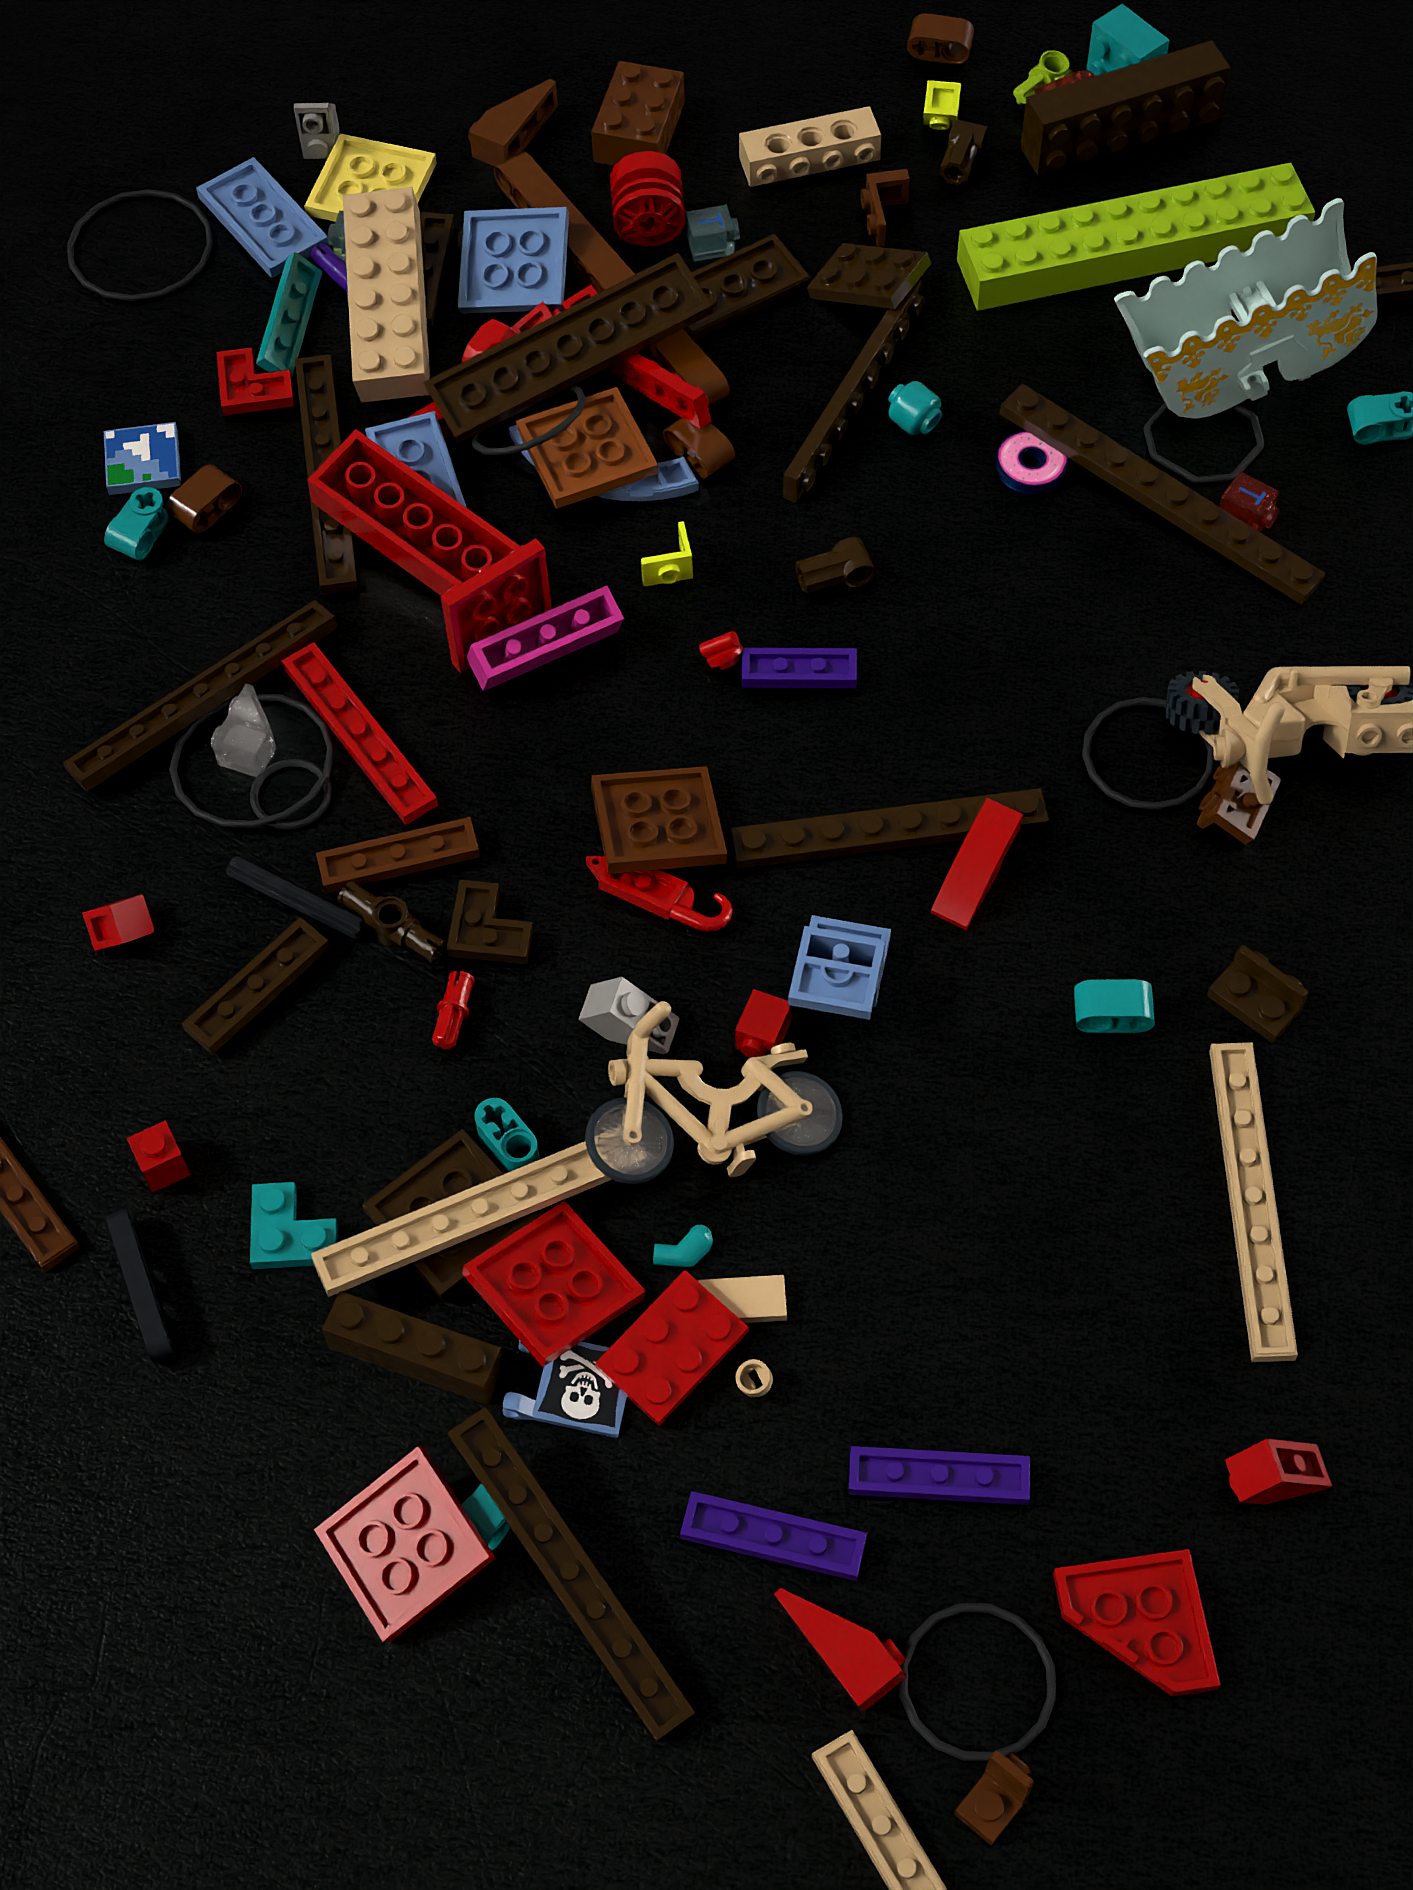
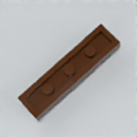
[316,817,480,894]

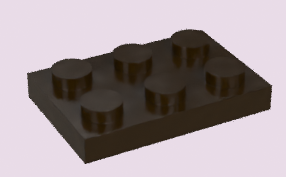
[807,243,931,309]

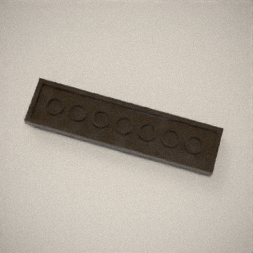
[424,253,713,444]

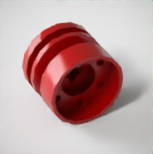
[610,151,685,247]

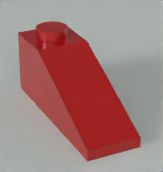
[774,1588,907,1712]

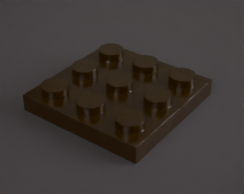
[362,1129,541,1301]

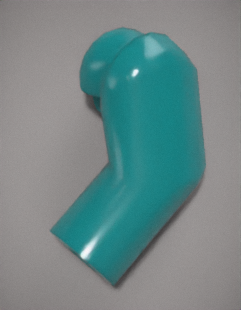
[653,1225,713,1268]

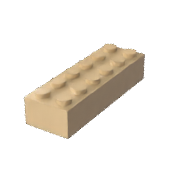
[343,187,430,403]

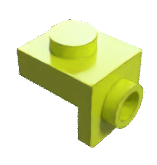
[923,80,961,130]

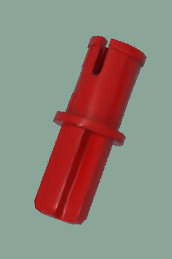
[432,971,475,1050]

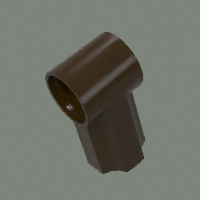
[940,119,989,186]
[796,537,876,594]

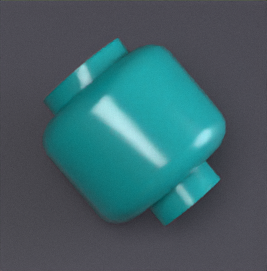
[888,381,943,435]

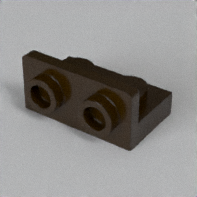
[1207,945,1308,1043]

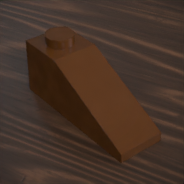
[468,79,558,166]

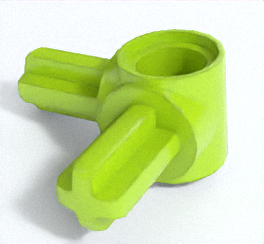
[1013,50,1075,105]

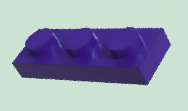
[742,648,857,689]

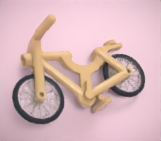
[585,1001,843,1184]

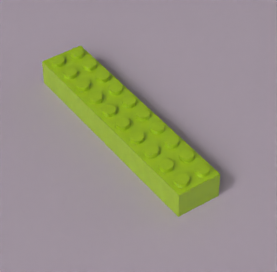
[957,163,1315,311]

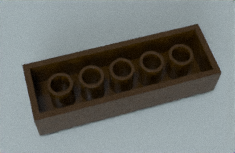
[1021,40,1231,175]

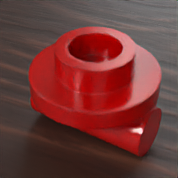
[699,631,743,670]

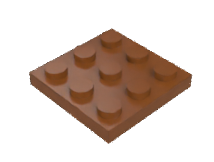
[516,387,658,509]

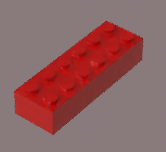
[307,429,519,595]

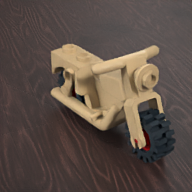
[1166,666,1413,805]

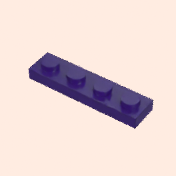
[848,1446,1030,1505]
[680,1491,867,1582]

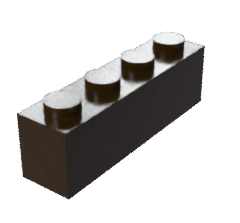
[322,1291,505,1405]

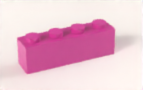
[466,586,624,691]

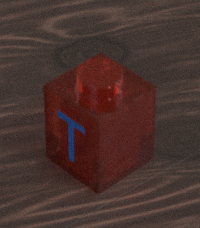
[1219,472,1280,532]

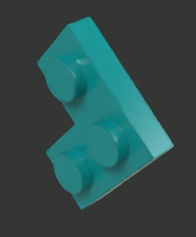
[250,1182,338,1269]

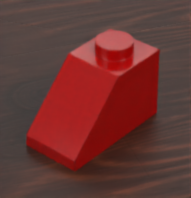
[1225,1439,1332,1505]

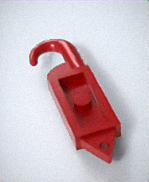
[586,856,733,932]

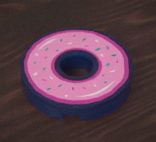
[995,430,1069,494]

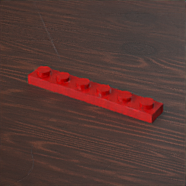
[281,642,438,825]

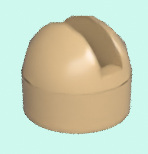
[736,1359,773,1397]

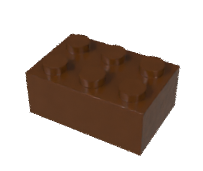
[591,61,685,166]

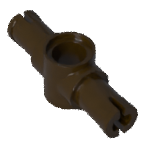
[338,881,447,963]

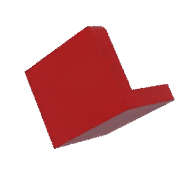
[82,894,154,951]

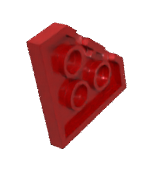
[1053,1549,1220,1697]

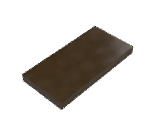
[684,234,811,341]

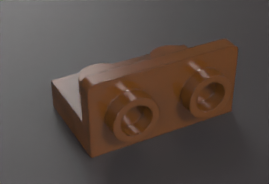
[1196,761,1281,844]

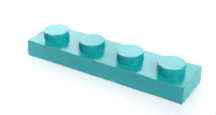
[256,252,322,377]

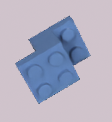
[788,915,891,1020]

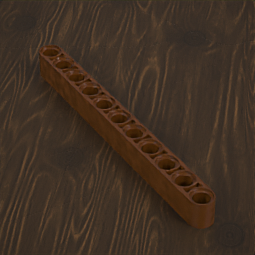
[494,152,730,406]

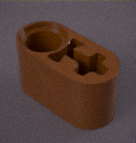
[907,13,974,65]
[663,418,735,479]
[166,464,242,534]

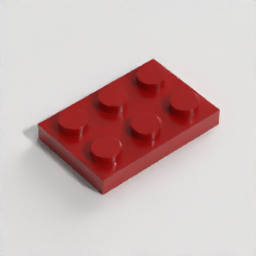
[595,1270,749,1426]

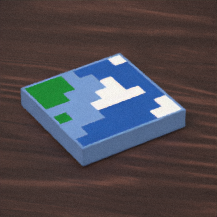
[104,422,181,495]

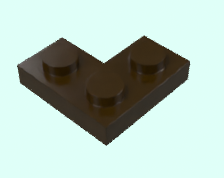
[446,880,534,965]

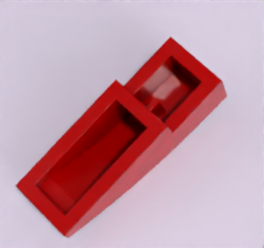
[931,798,1023,930]

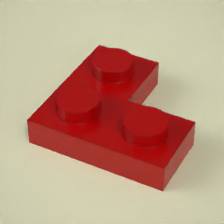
[216,347,295,416]

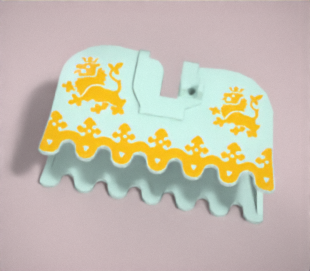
[1114,198,1377,419]

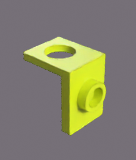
[641,521,693,586]

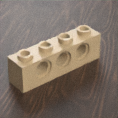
[739,106,881,187]

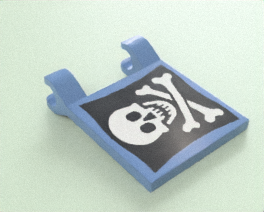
[503,1340,627,1438]

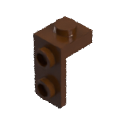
[860,169,910,247]

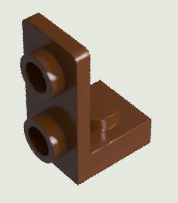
[954,1750,1034,1846]

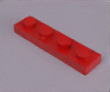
[609,353,711,429]

